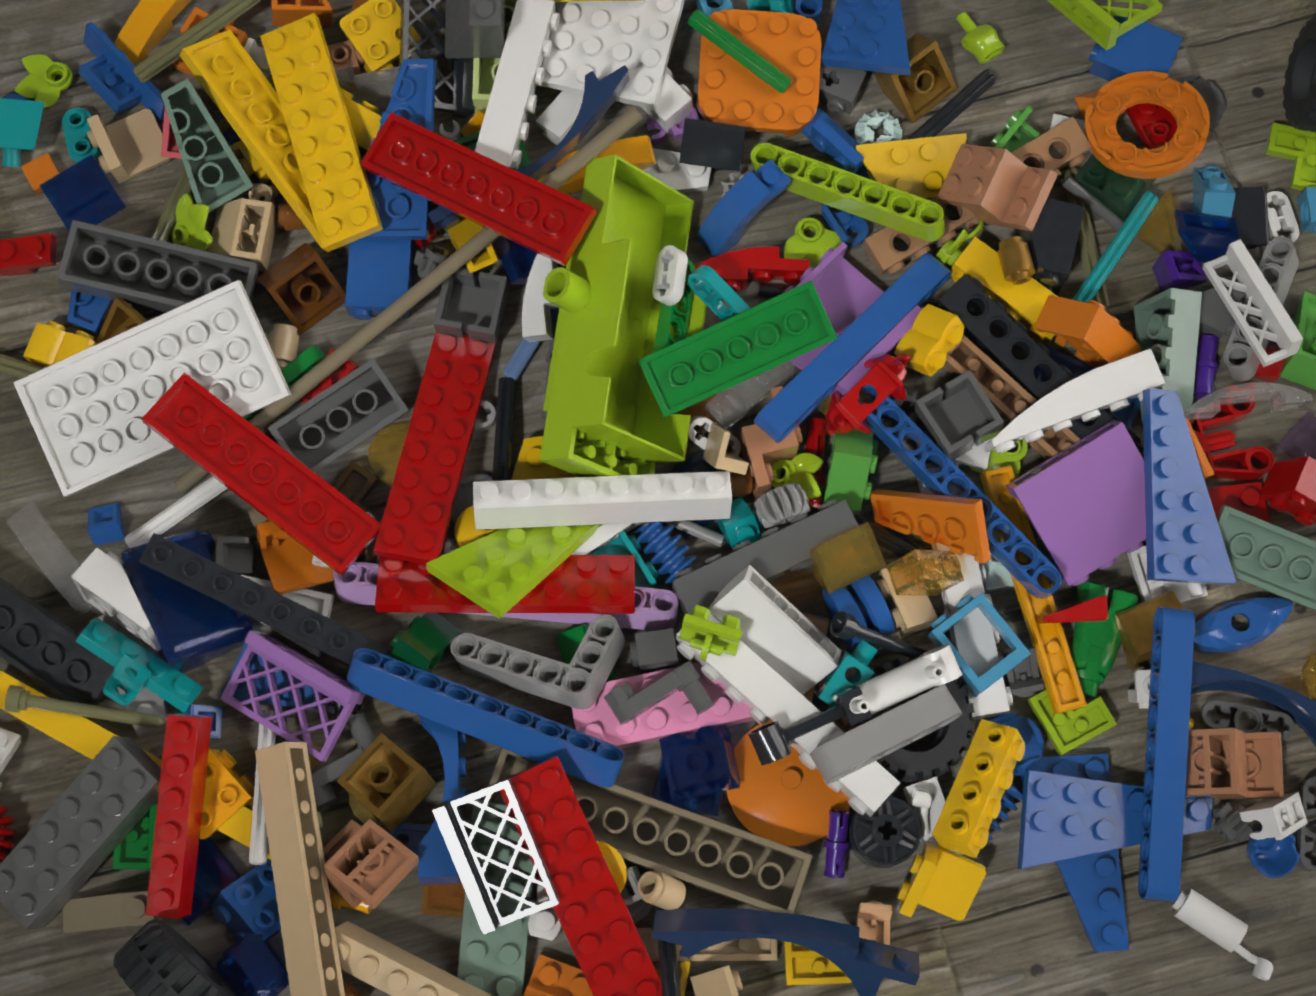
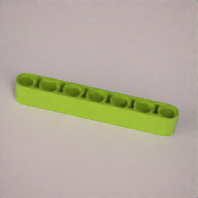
[750,143,945,242]

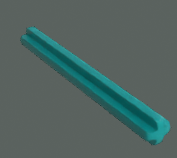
[1072,191,1159,303]

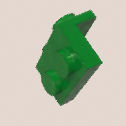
[113,802,157,870]

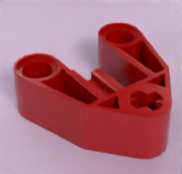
[1189,388,1275,481]

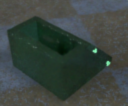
[1074,154,1157,221]

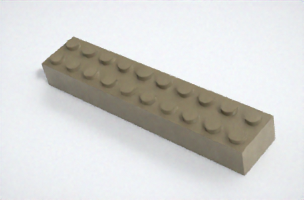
[483,748,813,914]

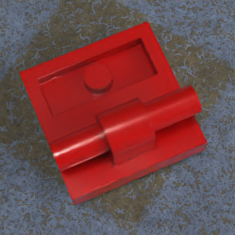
[1126,103,1177,149]

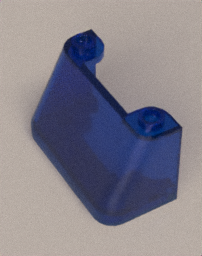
[121,527,253,674]

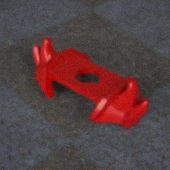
[825,354,910,435]

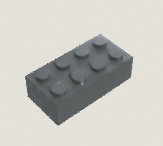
[268,358,409,473]

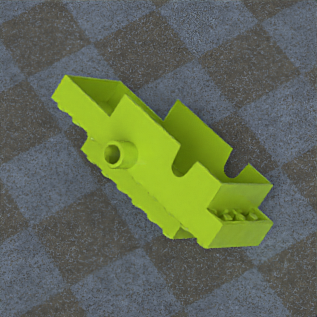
[540,154,707,477]

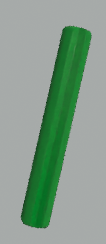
[688,10,792,93]

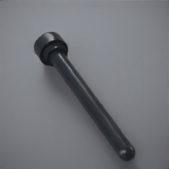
[830,611,928,659]

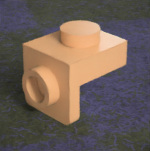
[856,901,892,945]

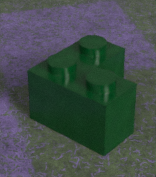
[387,613,462,673]

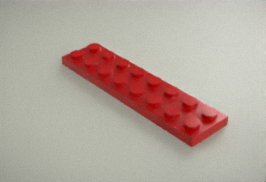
[360,112,597,266]
[374,332,496,564]
[142,373,381,576]
[375,554,635,614]
[499,755,662,996]

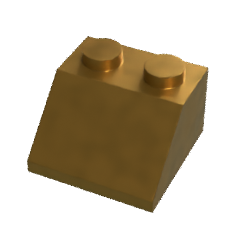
[873,33,958,124]
[337,733,437,832]

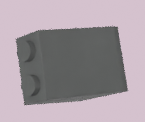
[445,0,506,58]

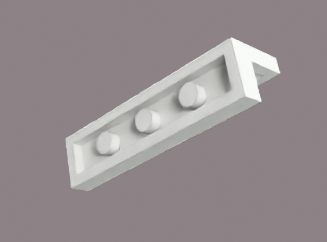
[1202,239,1303,367]

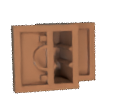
[937,144,1058,231]
[739,386,802,501]
[1185,728,1284,800]
[323,819,419,910]

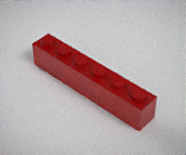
[146,713,212,919]

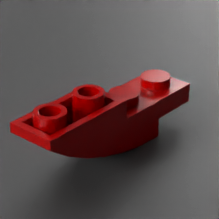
[0,233,56,276]
[694,247,810,293]

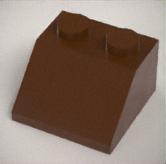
[257,243,346,335]

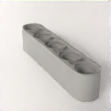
[1223,236,1299,381]
[810,685,962,784]

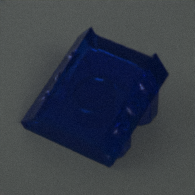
[659,724,741,802]
[216,933,288,996]

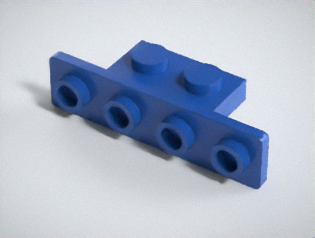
[78,22,165,121]
[800,106,870,179]

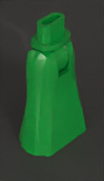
[1071,582,1139,697]

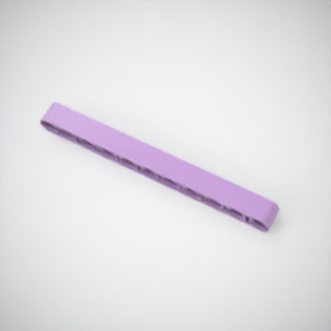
[333,562,678,631]

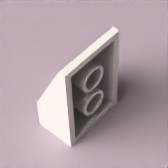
[71,548,162,652]

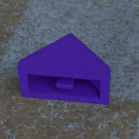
[1152,250,1208,292]

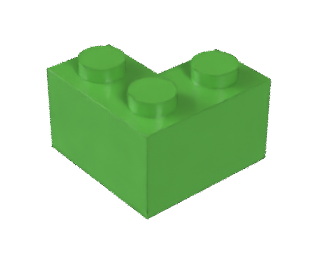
[823,429,879,511]

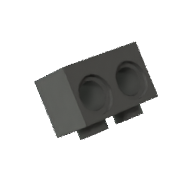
[630,628,678,674]

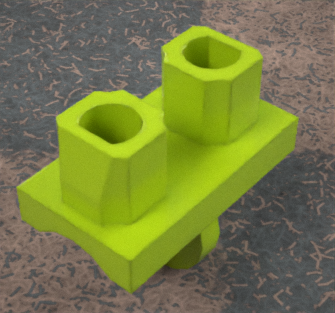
[679,605,743,661]

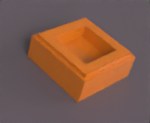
[21,152,64,195]

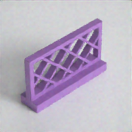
[220,630,366,762]

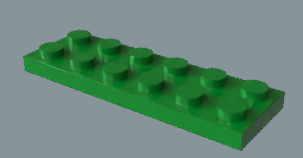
[638,280,838,418]

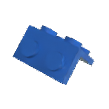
[211,859,281,957]

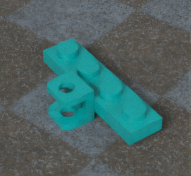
[76,617,203,713]

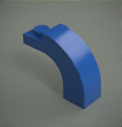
[696,159,791,257]

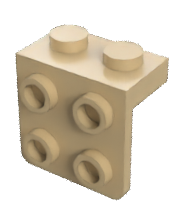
[86,109,172,184]

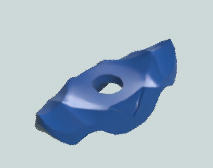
[1194,597,1293,653]

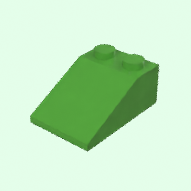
[1279,291,1316,390]

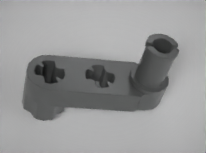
[604,661,715,725]
[311,712,378,811]

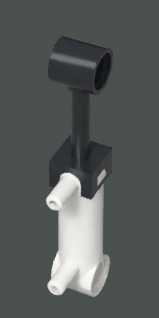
[749,644,962,765]

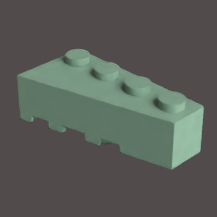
[161,77,254,213]
[1134,288,1202,424]

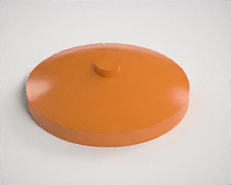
[725,723,850,847]

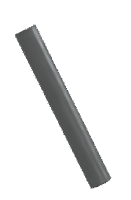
[1061,176,1138,241]

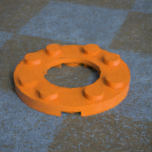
[1084,71,1210,179]

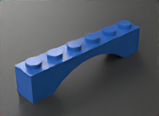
[418,715,467,885]

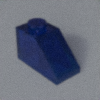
[1174,209,1239,266]

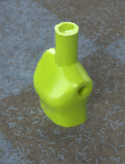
[956,12,1005,65]

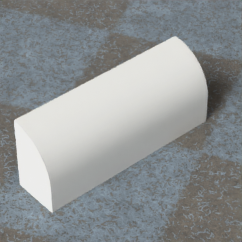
[709,564,841,695]

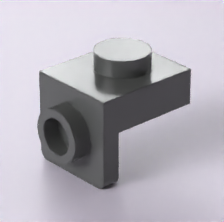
[1001,644,1045,697]

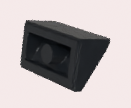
[1230,186,1269,250]

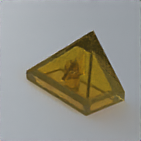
[1136,192,1182,255]

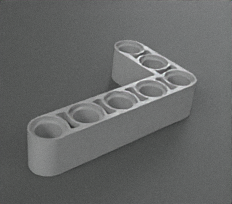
[450,614,625,710]

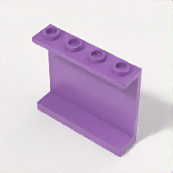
[784,242,922,398]
[1005,420,1146,586]

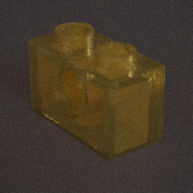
[886,550,964,596]

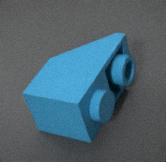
[1192,165,1236,227]

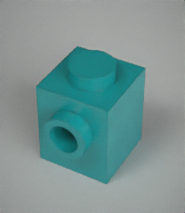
[716,497,762,550]

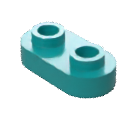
[62,107,101,167]

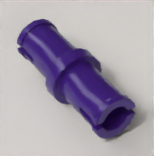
[1193,335,1219,399]
[824,809,850,878]

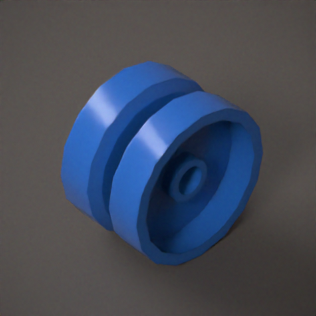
[822,570,895,651]

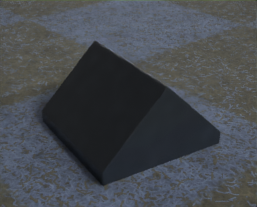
[679,118,745,171]

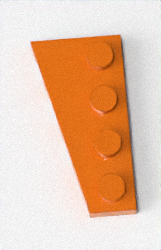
[870,489,991,564]

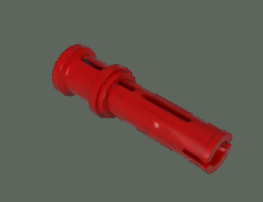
[805,418,828,514]

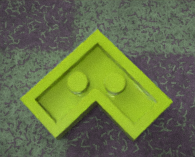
[1265,123,1316,191]
[1027,690,1117,756]

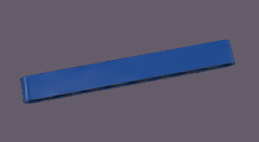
[753,252,952,443]
[857,385,1062,599]
[1138,607,1195,902]
[346,648,625,788]

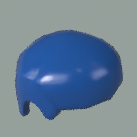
[1247,827,1300,878]

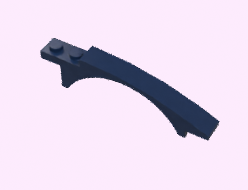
[427,65,629,231]
[1142,658,1316,747]
[651,908,920,996]

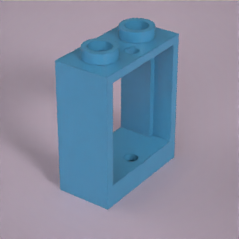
[927,593,1031,697]

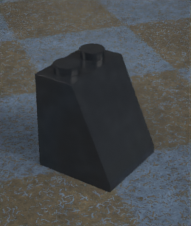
[1015,198,1085,295]

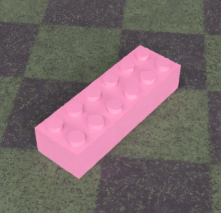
[571,662,755,749]

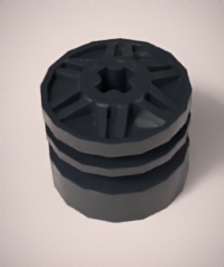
[848,796,921,869]

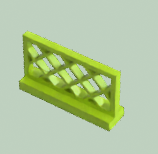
[1047,0,1163,51]

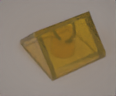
[810,522,886,594]

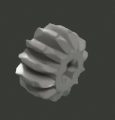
[754,483,810,529]

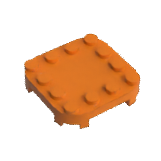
[697,9,822,137]

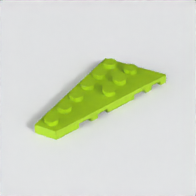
[426,524,603,619]

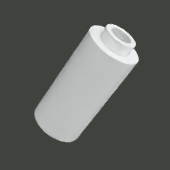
[1171,888,1248,953]

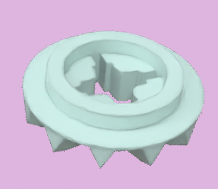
[854,110,903,145]

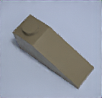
[63,891,163,934]

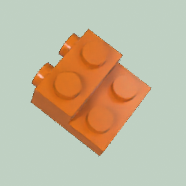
[523,954,593,996]

